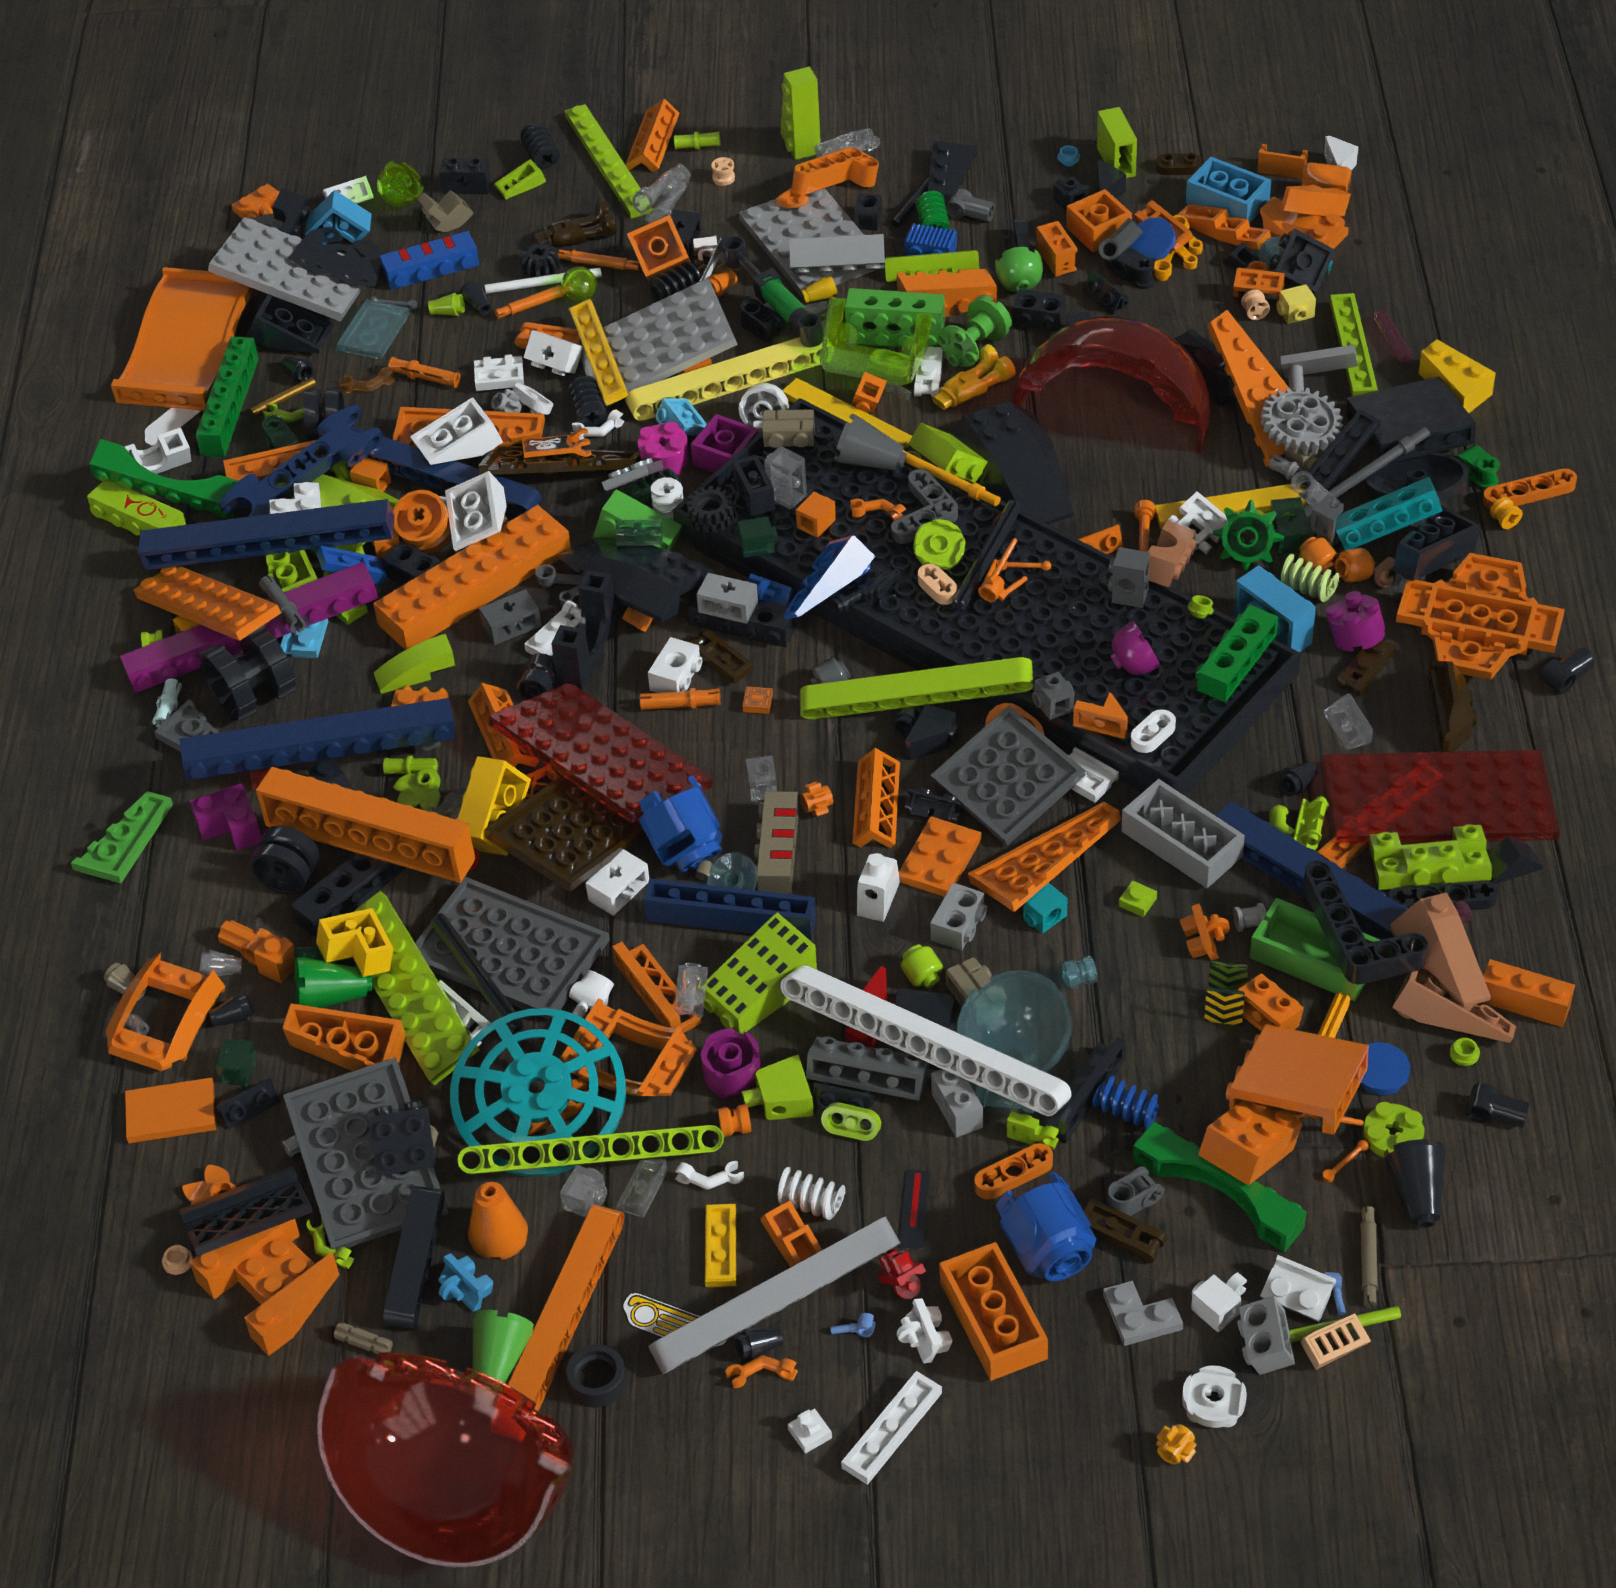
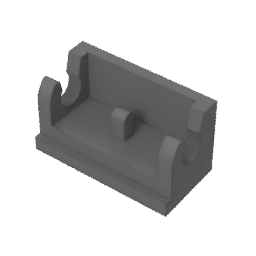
[1309,494,1344,549]

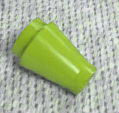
[428,293,465,316]

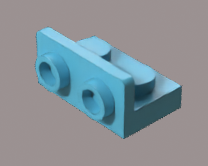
[655,398,707,436]

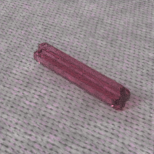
[1374,310,1412,364]

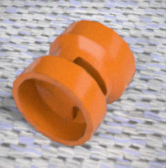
[718,1104,752,1137]

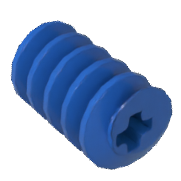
[1092,1075,1159,1130]

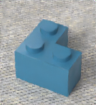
[305,190,372,245]

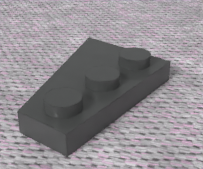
[154,699,219,752]

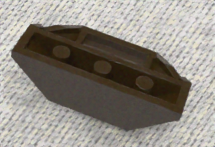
[1427,661,1477,758]

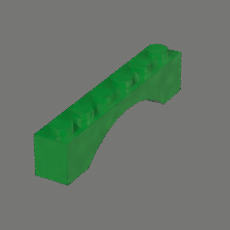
[90,439,238,518]
[1133,1122,1307,1253]

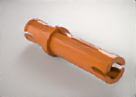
[388,357,460,388]
[640,688,721,711]

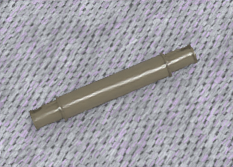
[1360,1206,1378,1308]

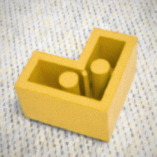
[316,908,393,977]

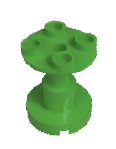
[936,295,1012,367]

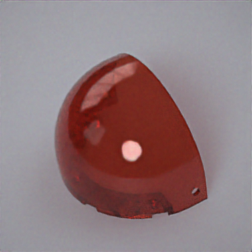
[1013,317,1211,454]
[317,1352,574,1567]

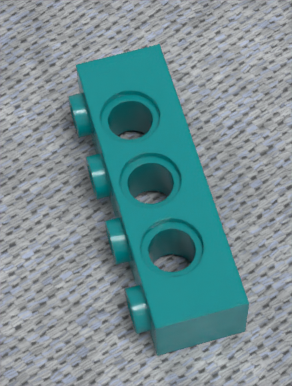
[1336,477,1443,550]

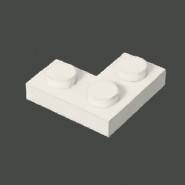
[269,482,321,514]

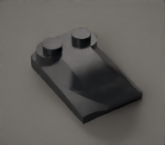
[1167,329,1239,406]

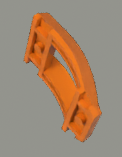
[106,952,225,1071]
[560,998,697,1096]

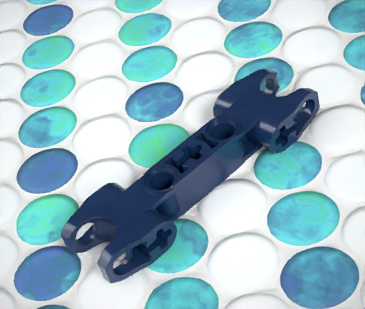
[219,404,383,517]

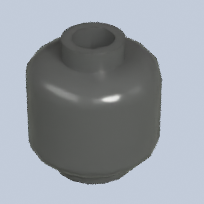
[810,657,851,685]

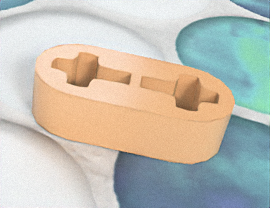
[918,564,957,605]

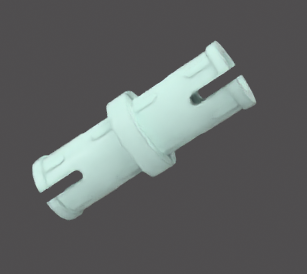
[152,679,182,728]

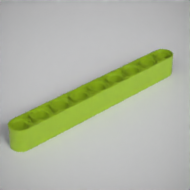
[800,657,1033,719]
[458,1125,724,1174]

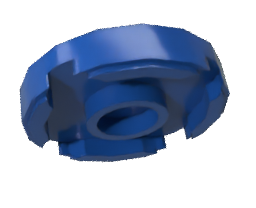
[1130,217,1176,262]
[1360,1042,1410,1096]

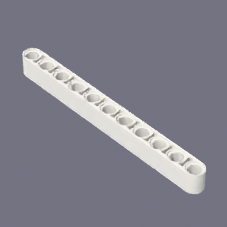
[781,965,1071,1116]

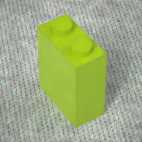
[1097,107,1137,178]
[908,422,988,483]

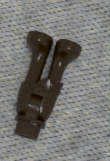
[534,199,617,247]

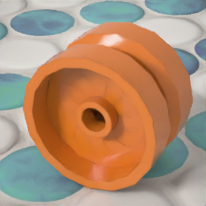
[393,490,452,554]

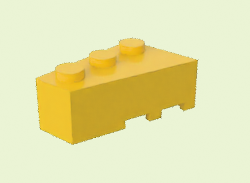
[1419,339,1496,413]

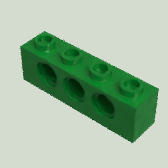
[1195,605,1278,703]

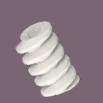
[651,477,684,521]
[778,1167,845,1220]

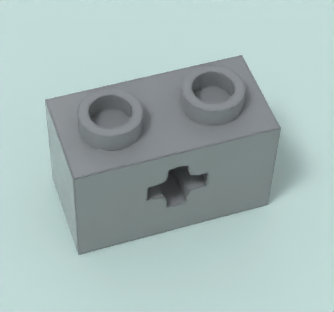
[697,573,758,624]

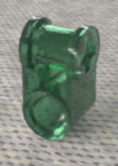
[262,415,300,450]

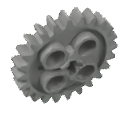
[1261,387,1343,455]

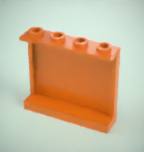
[1226,1024,1369,1135]

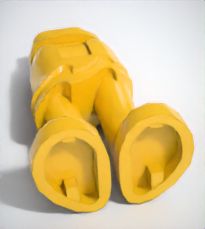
[932,344,1016,410]

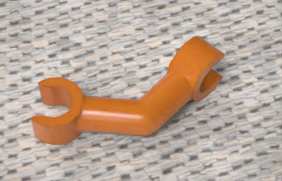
[850,499,906,521]
[725,1355,798,1388]

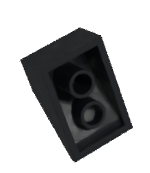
[246,294,334,353]

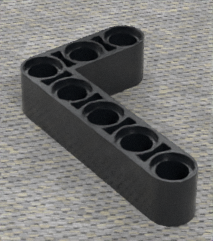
[1303,860,1428,985]

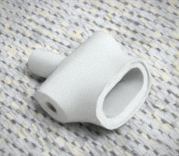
[569,970,614,1018]

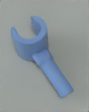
[1325,1272,1346,1315]
[831,1313,876,1337]

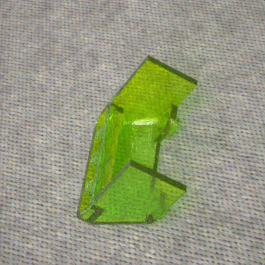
[820,298,933,385]

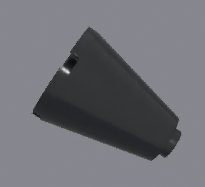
[1384,1139,1445,1228]

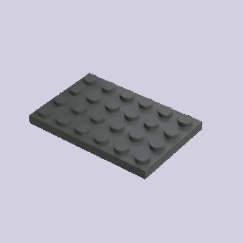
[415,877,610,1021]
[283,1057,449,1249]

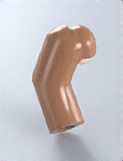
[1373,557,1395,588]

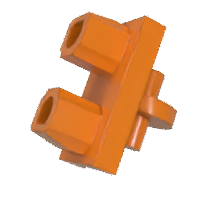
[1180,904,1230,961]

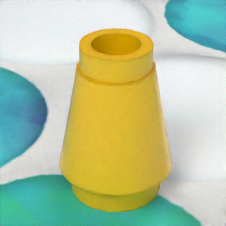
[801,276,838,303]

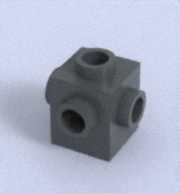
[1032,672,1075,720]

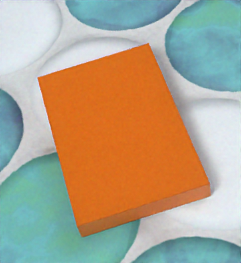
[125,1078,216,1144]

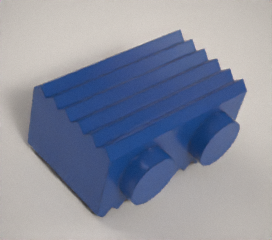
[904,223,957,256]

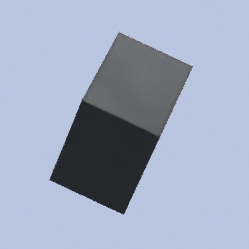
[1097,160,1126,199]
[1488,836,1543,884]

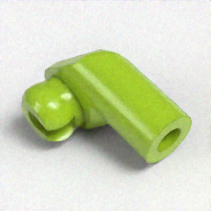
[1269,805,1295,837]

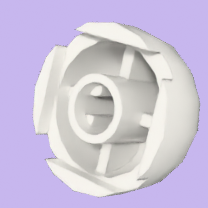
[739,383,789,427]

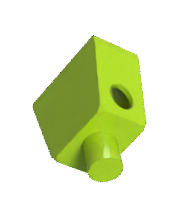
[741,1055,814,1120]

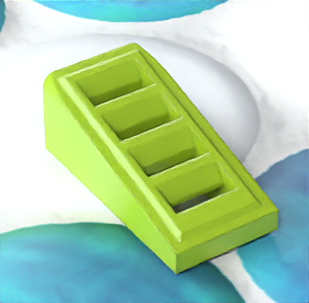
[494,159,546,199]

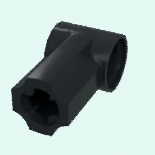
[1540,647,1595,694]
[1466,1083,1530,1128]

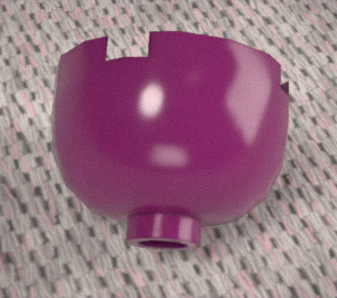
[1110,620,1160,675]

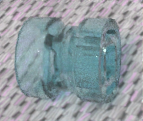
[1062,955,1098,989]

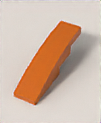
[1177,204,1271,250]

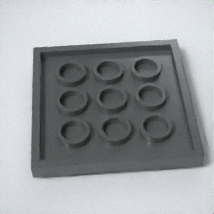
[931,706,1086,846]

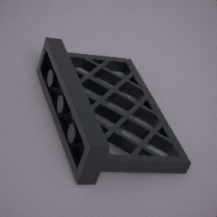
[179,1166,313,1256]

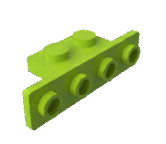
[885,250,979,282]

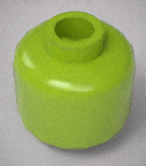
[901,944,943,988]

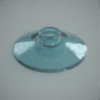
[707,852,757,890]

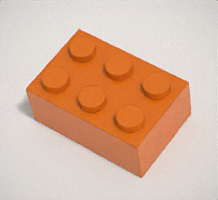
[1198,1100,1303,1186]

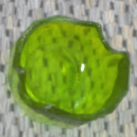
[561,266,597,301]

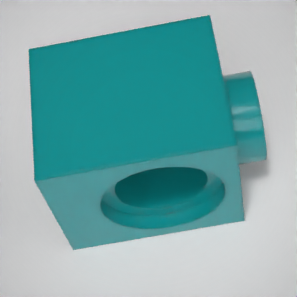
[1023,883,1068,934]

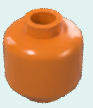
[1299,537,1337,574]
[1335,548,1375,583]

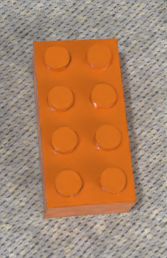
[939,1242,1048,1381]

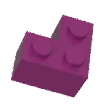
[190,784,262,851]

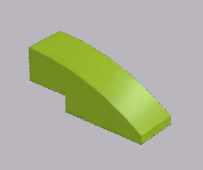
[374,634,455,694]

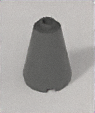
[834,414,907,470]

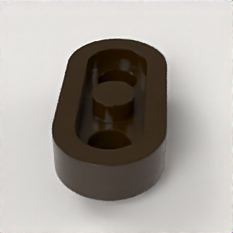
[1156,152,1202,175]

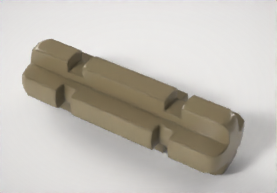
[334,1323,393,1356]

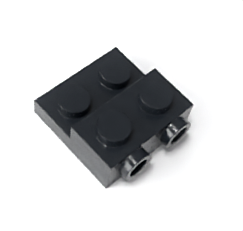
[1268,228,1336,294]

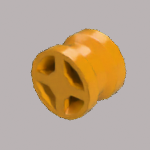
[1489,497,1523,529]

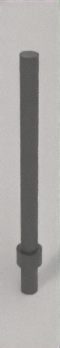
[1300,427,1430,519]

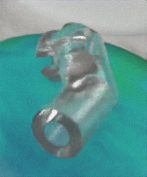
[109,1013,149,1035]

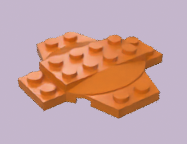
[1396,553,1565,680]

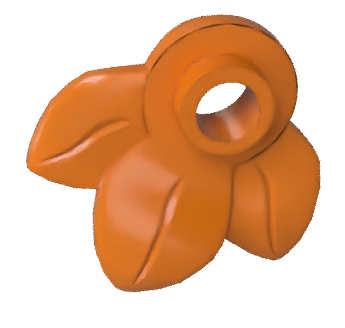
[182,1165,237,1205]

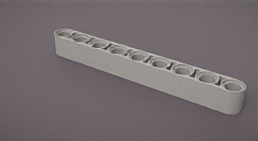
[648,1216,901,1374]

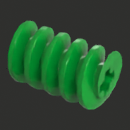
[916,191,950,230]

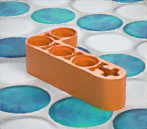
[791,148,879,194]

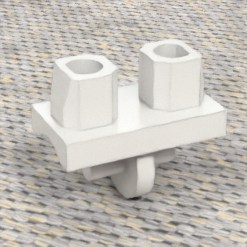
[896,1298,952,1363]

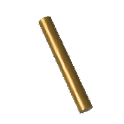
[249,377,316,417]

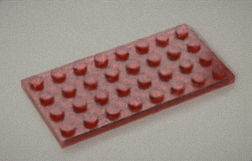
[489,684,713,823]
[1322,750,1560,844]

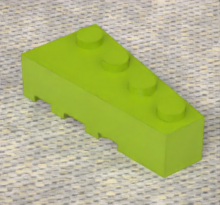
[266,550,318,592]

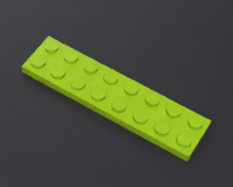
[354,891,480,1085]

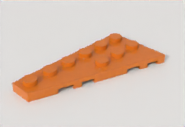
[1207,310,1288,467]
[393,407,545,448]
[968,802,1121,912]

